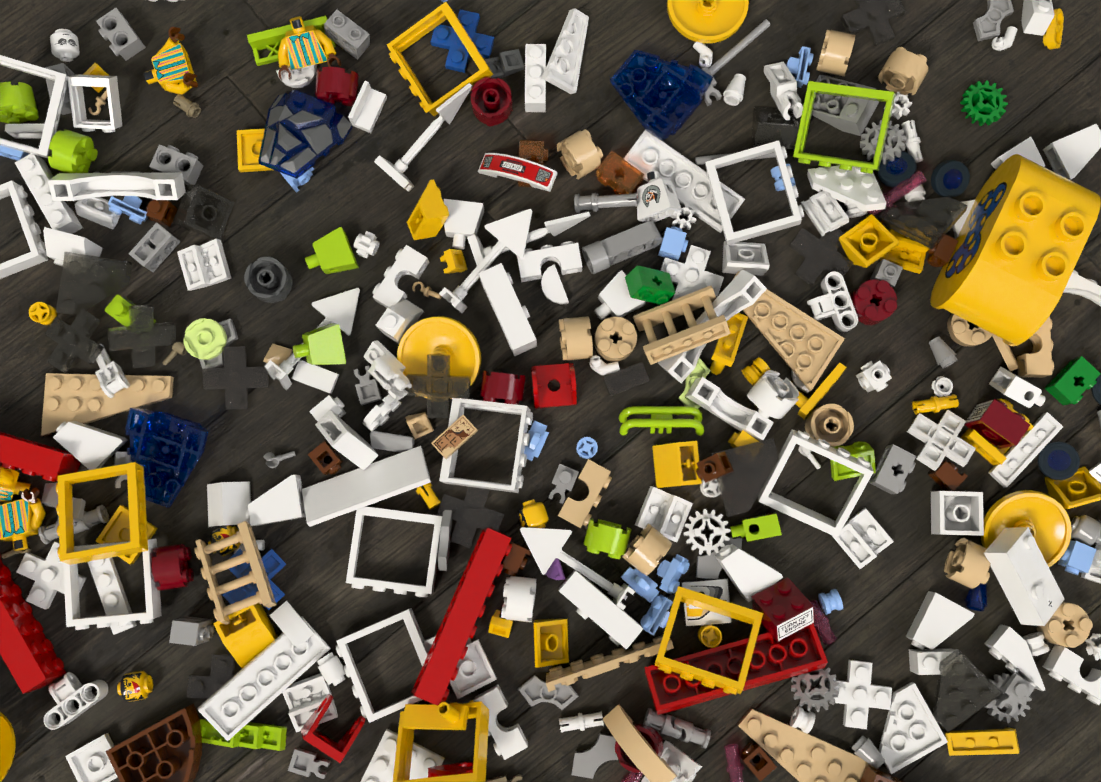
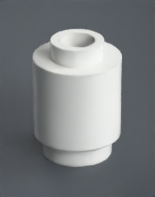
[317,652,346,686]

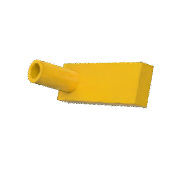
[710,313,748,375]
[795,363,847,419]
[402,702,469,730]
[945,727,1020,756]

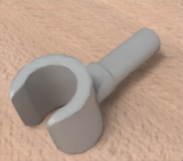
[264,451,296,468]

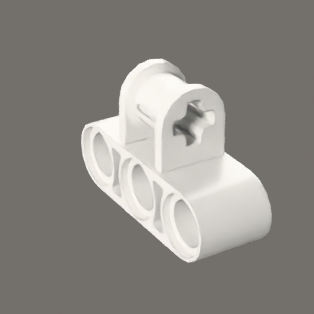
[807,271,858,332]
[44,672,108,730]

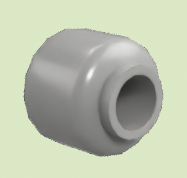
[1071,515,1101,546]

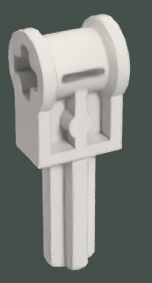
[91,344,130,398]

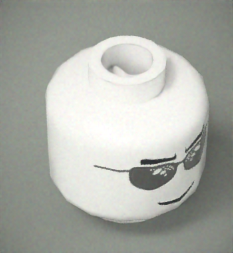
[50,29,80,62]

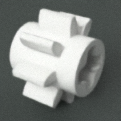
[884,92,912,120]
[670,204,696,230]
[354,231,379,259]
[1085,633,1101,660]

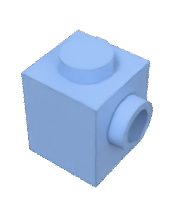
[658,227,688,261]
[1058,540,1097,575]

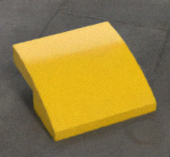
[880,220,932,274]

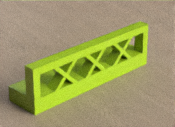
[247,16,335,66]

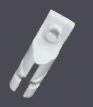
[764,62,803,120]
[363,340,412,400]

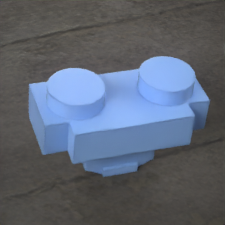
[786,47,813,88]
[108,196,148,224]
[524,421,549,461]
[657,554,690,594]
[621,566,659,603]
[640,594,673,636]

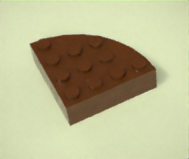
[105,703,202,782]

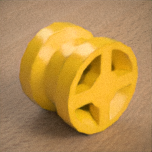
[29,302,57,325]

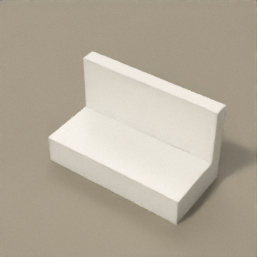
[348,81,387,133]

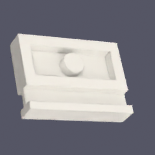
[801,190,849,236]

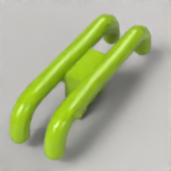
[619,406,704,436]

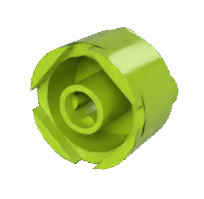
[0,82,39,124]
[48,129,98,173]
[584,519,631,559]

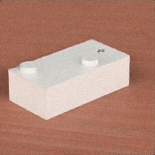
[478,263,537,356]
[984,527,1065,626]
[559,569,643,649]

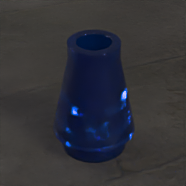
[965,581,988,612]

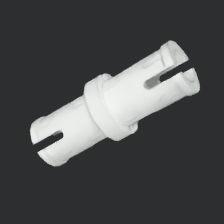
[901,120,923,163]
[559,711,604,733]

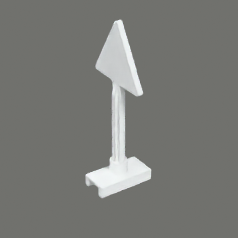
[374,83,472,192]
[439,209,532,313]
[467,212,591,270]
[265,288,360,390]
[520,527,635,610]

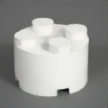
[747,370,799,419]
[501,576,537,622]

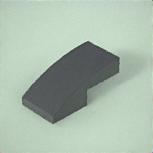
[484,49,525,79]

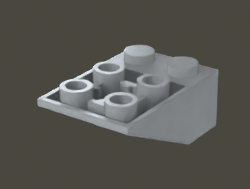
[803,75,879,136]

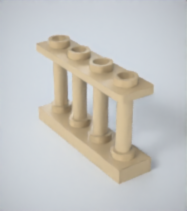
[633,286,731,365]
[194,521,277,625]

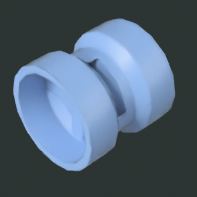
[770,164,796,191]

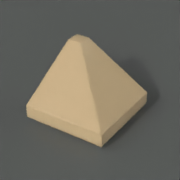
[263,344,293,366]
[405,412,434,439]

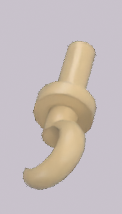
[88,89,108,115]
[412,281,442,299]

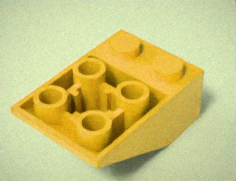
[213,603,278,668]

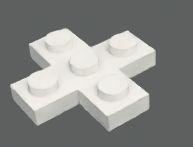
[661,245,724,300]
[907,410,976,471]
[16,541,86,609]
[825,660,892,729]

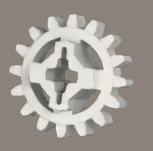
[684,509,731,556]

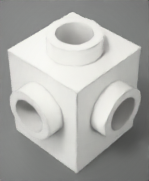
[856,361,892,393]

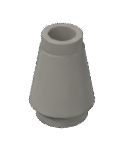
[929,336,958,369]
[851,735,885,770]

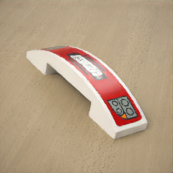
[478,153,558,192]

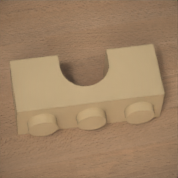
[1017,316,1054,378]
[558,459,612,528]

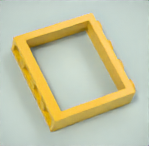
[387,2,494,117]
[56,462,148,565]
[655,586,763,695]
[393,700,489,782]

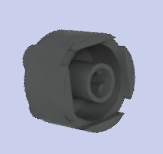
[244,257,292,303]

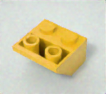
[407,179,449,240]
[652,441,702,488]

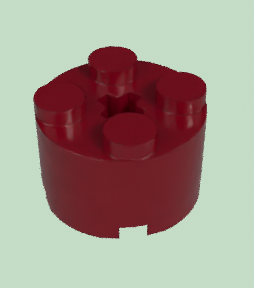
[315,67,358,106]
[471,77,513,127]
[851,280,897,325]
[481,371,525,405]
[152,544,194,591]
[615,724,663,773]

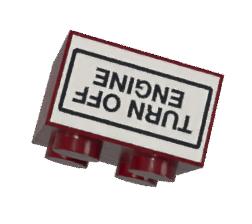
[964,399,1030,449]
[751,577,814,642]

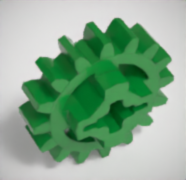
[960,80,1008,126]

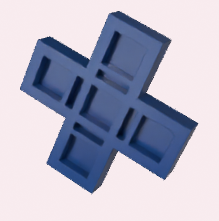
[431,9,494,73]
[222,549,286,611]

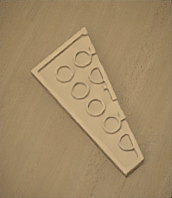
[733,271,845,391]
[41,373,174,436]
[546,636,674,692]
[737,708,874,782]

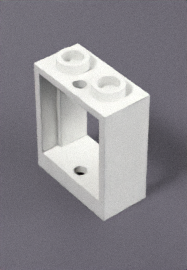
[67,74,122,132]

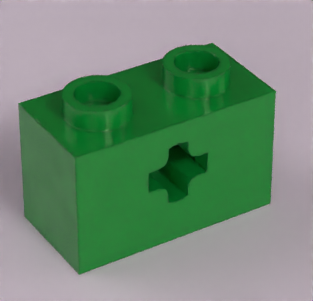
[625,265,676,305]
[1045,356,1101,406]

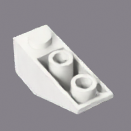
[1021,0,1055,36]
[984,625,1045,691]

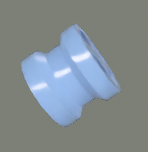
[576,437,598,459]
[818,589,843,615]

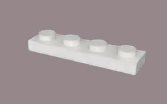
[988,412,1063,487]
[88,557,137,635]

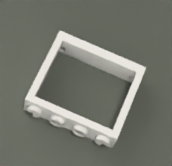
[0,55,68,158]
[705,140,804,245]
[0,181,48,279]
[439,397,533,493]
[758,429,874,537]
[346,506,442,597]
[63,539,162,630]
[336,608,428,723]

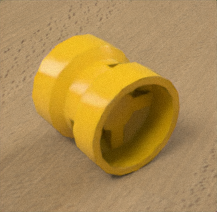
[742,357,771,386]
[698,624,722,648]

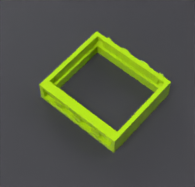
[793,81,895,174]

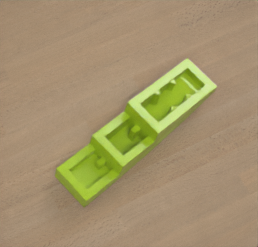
[200,719,287,751]

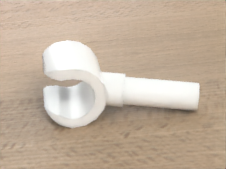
[798,446,821,469]

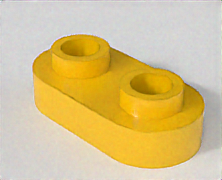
[1043,8,1064,50]

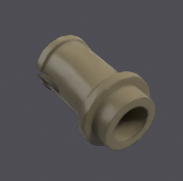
[173,94,201,118]

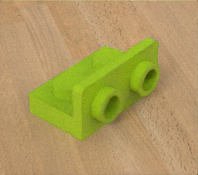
[830,442,876,481]

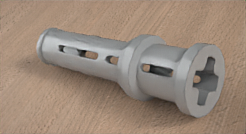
[574,193,638,213]

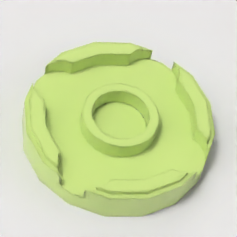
[183,318,227,360]

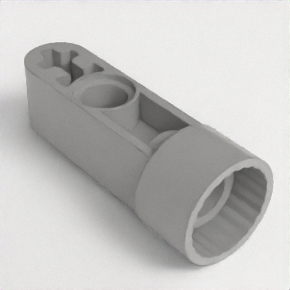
[582,221,663,274]

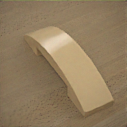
[603,704,677,782]

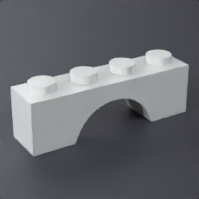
[15,154,83,234]
[685,377,774,441]

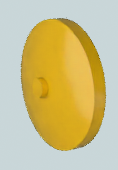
[667,0,749,43]
[397,316,481,401]
[981,490,1071,567]

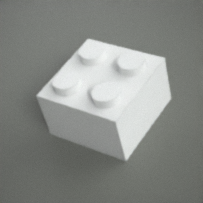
[931,491,984,536]

